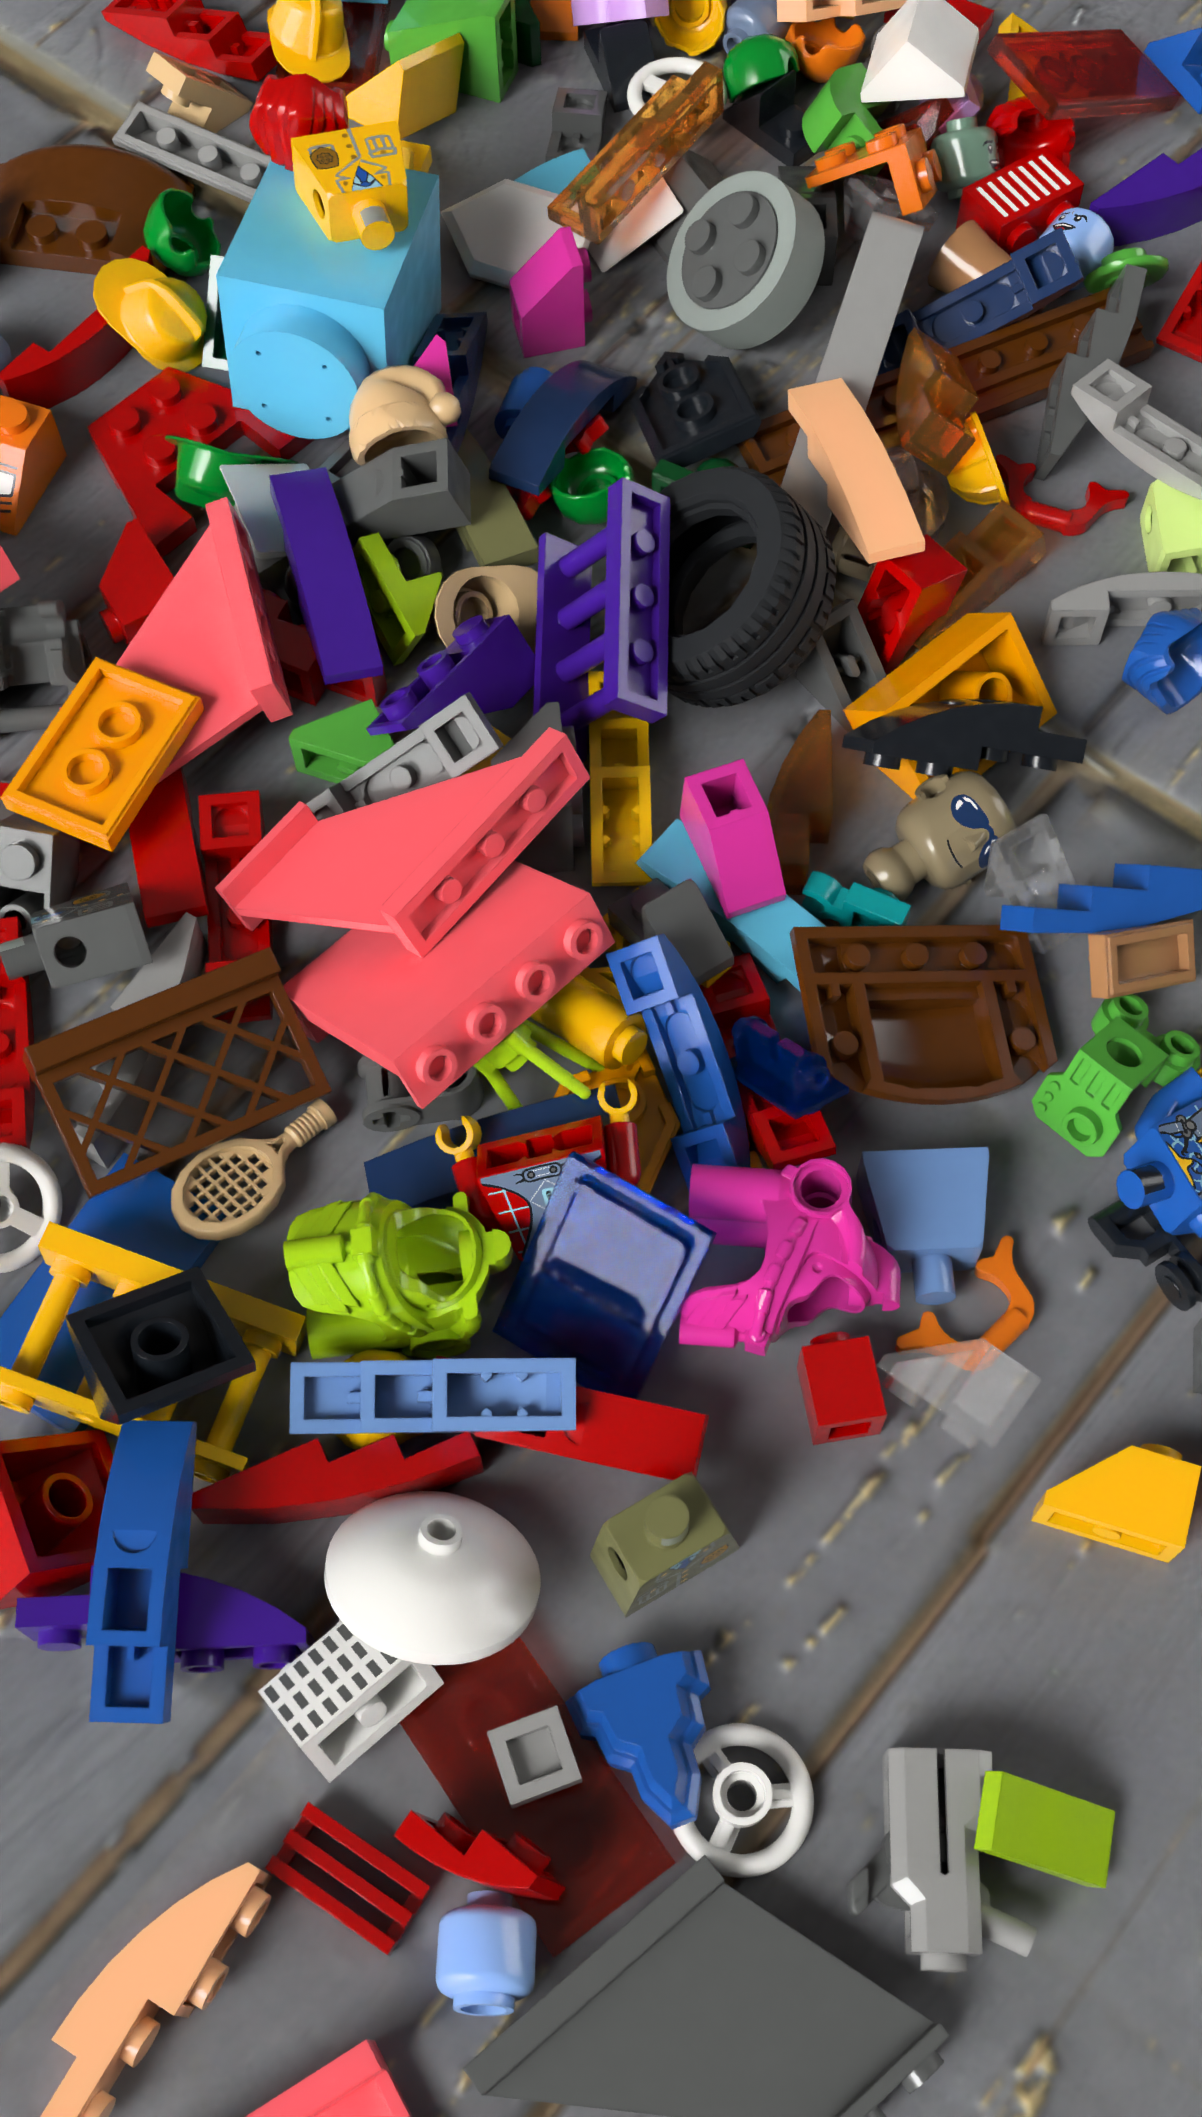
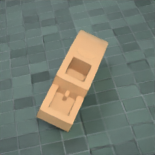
[40,1862,272,2117]

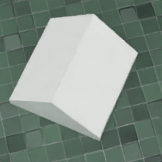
[860,0,979,103]

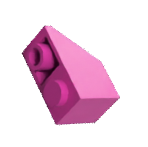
[509,226,593,358]
[680,759,786,919]

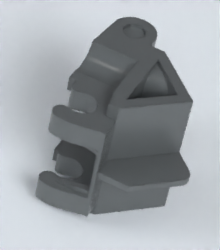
[0,600,91,733]

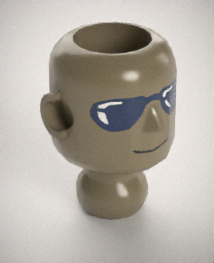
[863,771,1017,901]

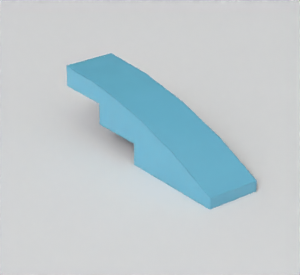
[636,819,826,991]

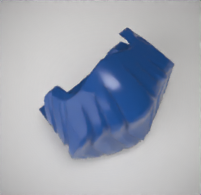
[1122,608,1202,715]

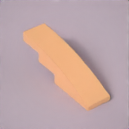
[788,378,925,564]

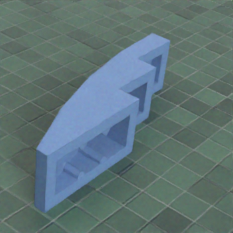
[289,1358,576,1434]

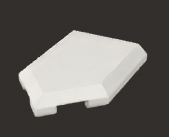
[440,179,603,289]

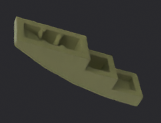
[456,428,539,567]

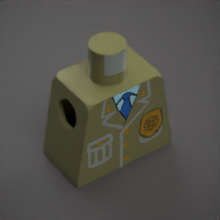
[590,1472,740,1618]

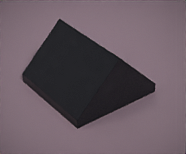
[65,1266,256,1425]

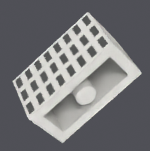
[258,1620,444,1783]

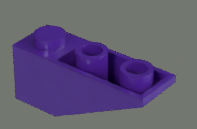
[366,615,535,736]

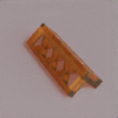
[547,61,724,245]

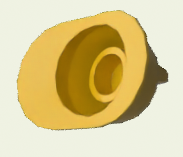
[267,0,350,83]
[93,258,207,373]

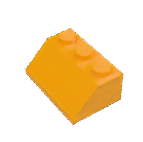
[843,612,1057,800]

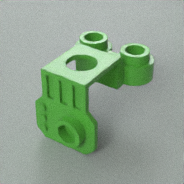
[1031,994,1200,1157]

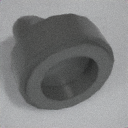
[387,534,444,581]

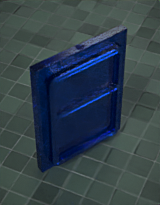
[492,1151,717,1399]

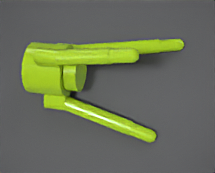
[473,1019,605,1110]

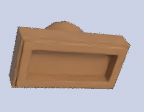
[1088,918,1196,999]

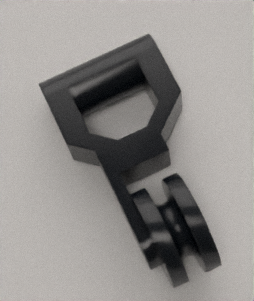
[1088,1199,1202,1311]

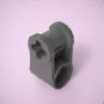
[358,1056,484,1132]

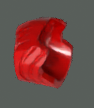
[249,73,349,171]
[986,91,1076,169]

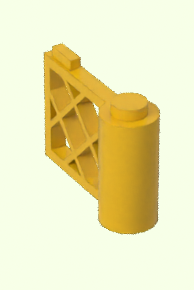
[530,888,732,1070]

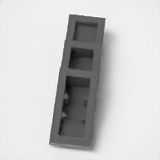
[1034,264,1147,481]

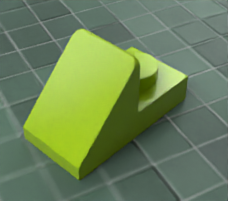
[352,532,443,665]

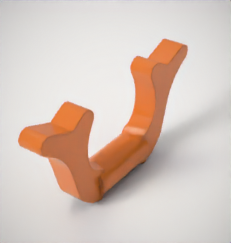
[895,1235,1034,1371]

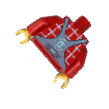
[435,1079,641,1281]

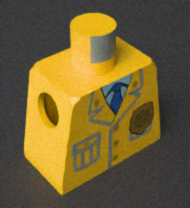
[291,121,408,250]

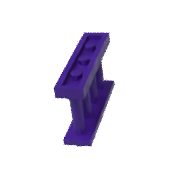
[533,477,670,763]

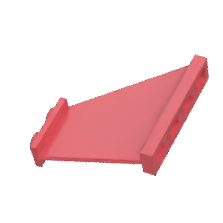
[59,497,293,784]
[215,727,590,958]

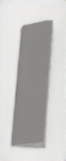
[112,101,271,202]

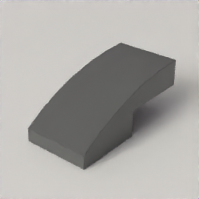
[546,87,608,172]

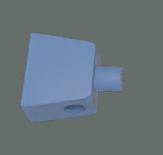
[856,1147,989,1305]

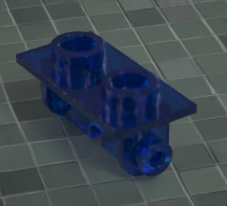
[730,1016,849,1119]

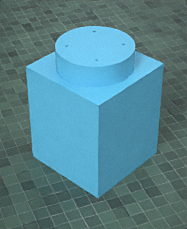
[216,160,441,439]

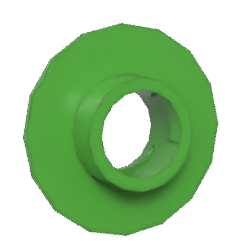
[1083,247,1169,294]

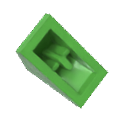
[288,699,395,784]

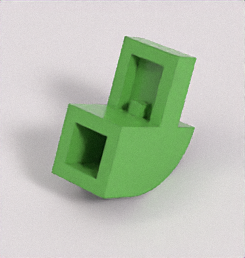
[802,62,891,190]

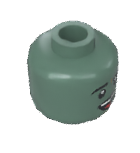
[930,116,1000,200]

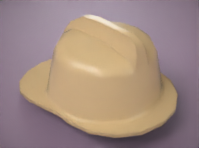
[428,565,538,654]

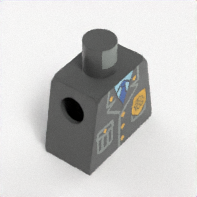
[0,882,153,988]

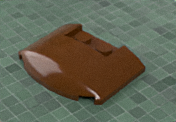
[0,144,196,277]
[789,925,1058,1105]

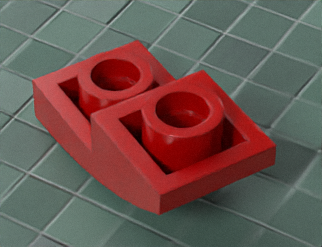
[393,1810,566,1901]

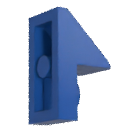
[1144,28,1202,114]

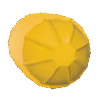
[941,411,1011,511]

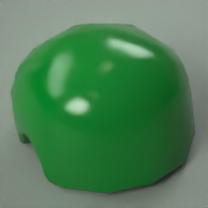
[723,34,800,103]
[143,188,221,277]
[548,447,635,525]

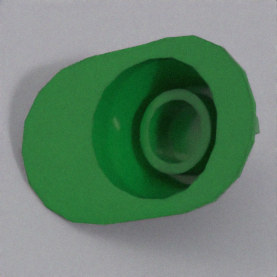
[165,435,298,509]

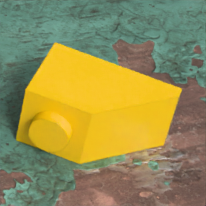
[1031,1443,1202,1563]

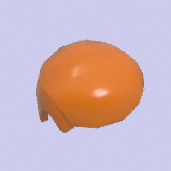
[785,17,867,83]

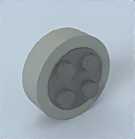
[667,171,825,350]

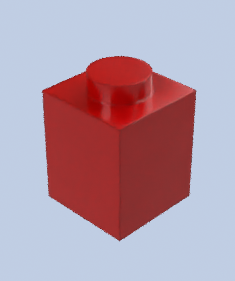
[797,1332,887,1445]

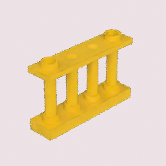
[0,1221,306,1484]

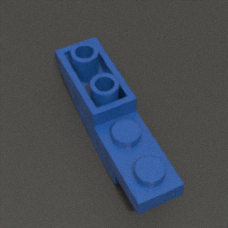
[86,1420,197,1724]

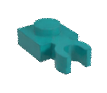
[801,871,911,926]

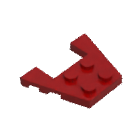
[87,366,315,558]

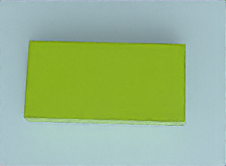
[974,1771,1115,1888]

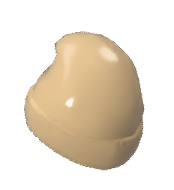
[349,365,461,466]

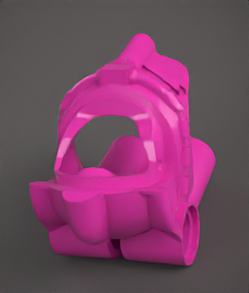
[679,1158,901,1357]

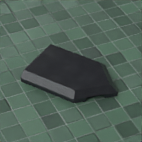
[629,351,762,468]

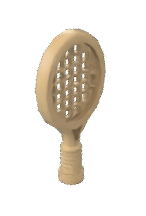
[171,1099,337,1241]

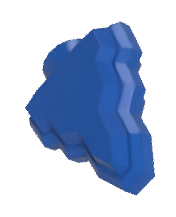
[565,1642,711,1830]

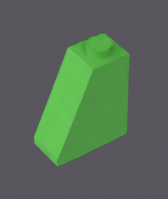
[384,0,519,103]

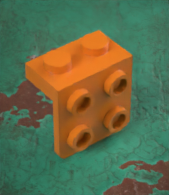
[805,123,942,216]

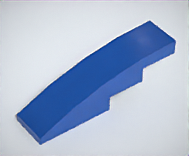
[1000,863,1202,933]

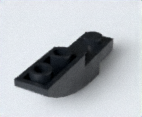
[842,699,1087,776]

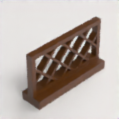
[23,947,332,1200]

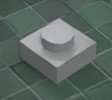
[487,1705,582,1809]

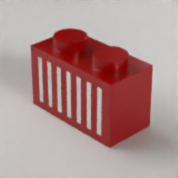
[956,146,1084,255]

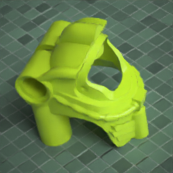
[283,1191,513,1360]

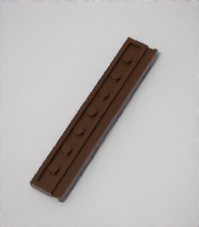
[736,287,1155,487]

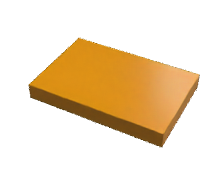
[0,657,205,852]

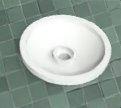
[324,1491,541,1665]

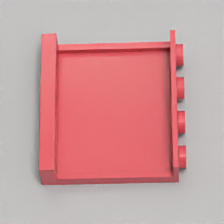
[283,860,615,1109]

